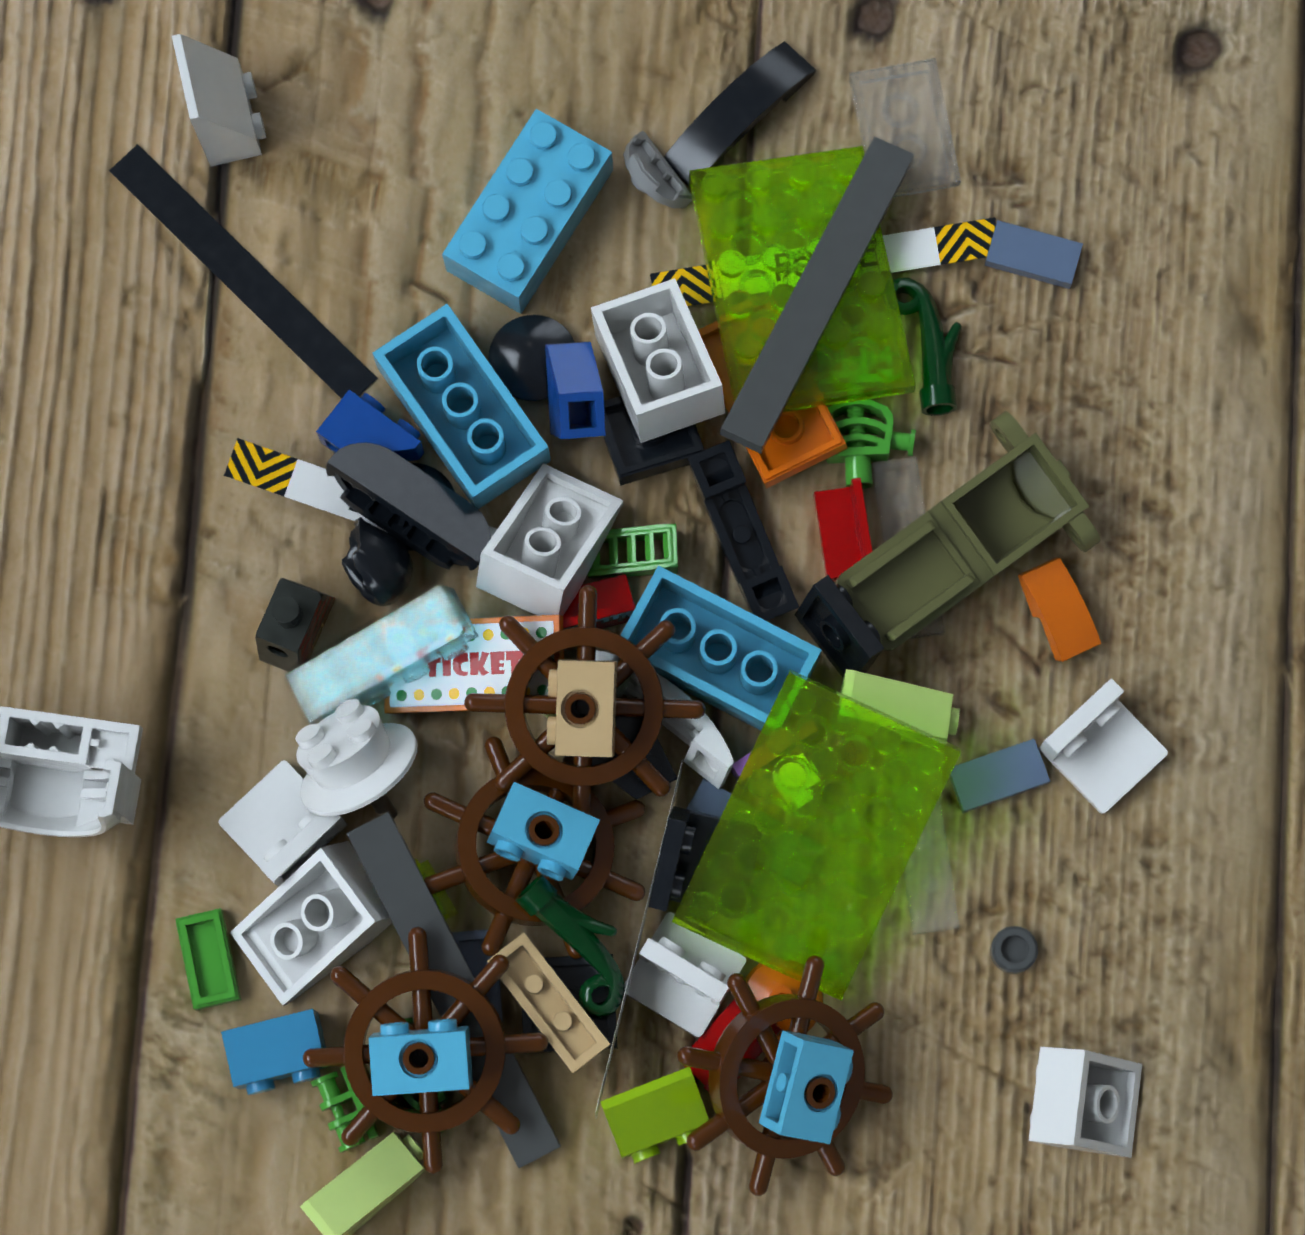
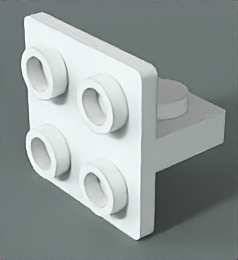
[624,912,746,1038]

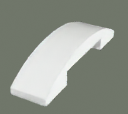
[595,650,734,789]

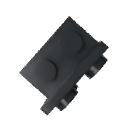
[648,806,763,917]

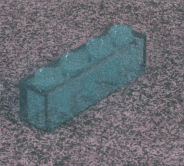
[285,585,478,724]

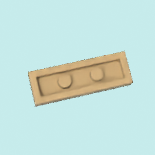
[487,932,610,1074]

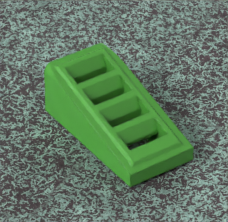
[588,524,678,578]

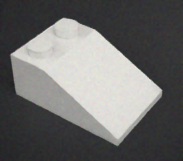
[172,34,266,167]
[476,463,624,616]
[230,841,392,1006]

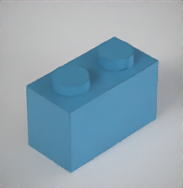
[221,1009,331,1095]

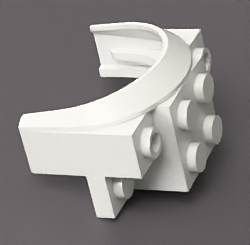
[0,706,143,837]

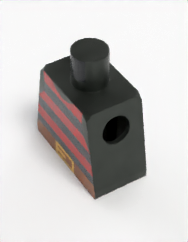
[255,578,335,677]

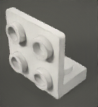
[1039,678,1168,814]
[218,760,347,887]

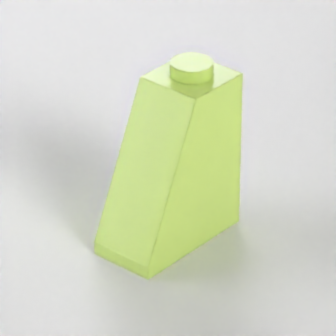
[835,669,960,747]
[300,1132,426,1235]

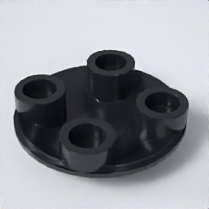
[488,315,574,401]

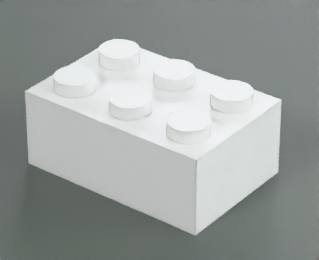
[591,278,725,443]

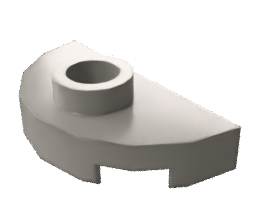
[623,131,694,208]

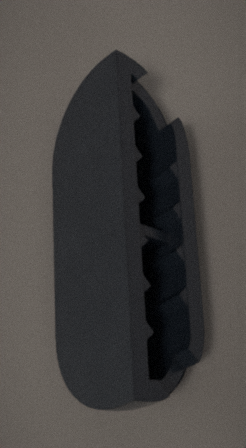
[326,443,491,571]

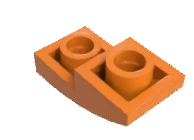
[1018,557,1102,662]

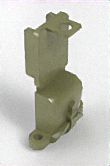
[836,411,1101,651]

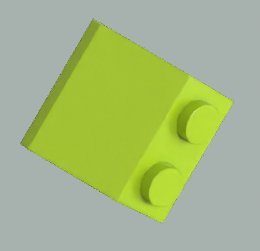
[600,1067,709,1164]

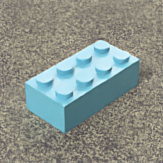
[442,109,613,314]
[372,304,551,509]
[621,565,822,737]

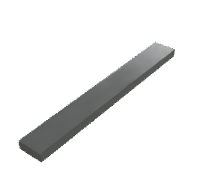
[720,136,915,453]
[346,811,561,1168]

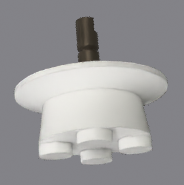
[295,698,418,819]

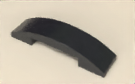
[664,41,816,191]
[687,440,799,621]

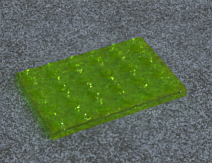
[689,146,916,412]
[672,669,961,1001]

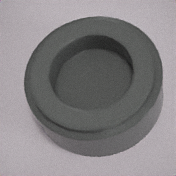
[990,926,1038,974]

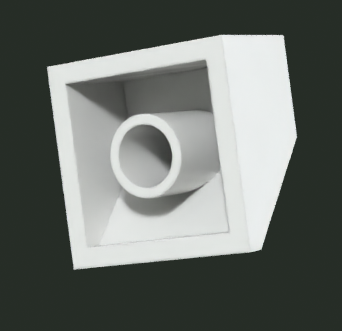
[1029,1047,1142,1158]

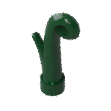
[883,278,962,416]
[515,874,625,1017]

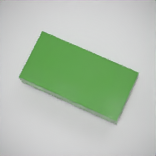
[175,908,241,1011]

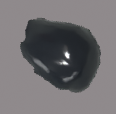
[341,517,413,606]

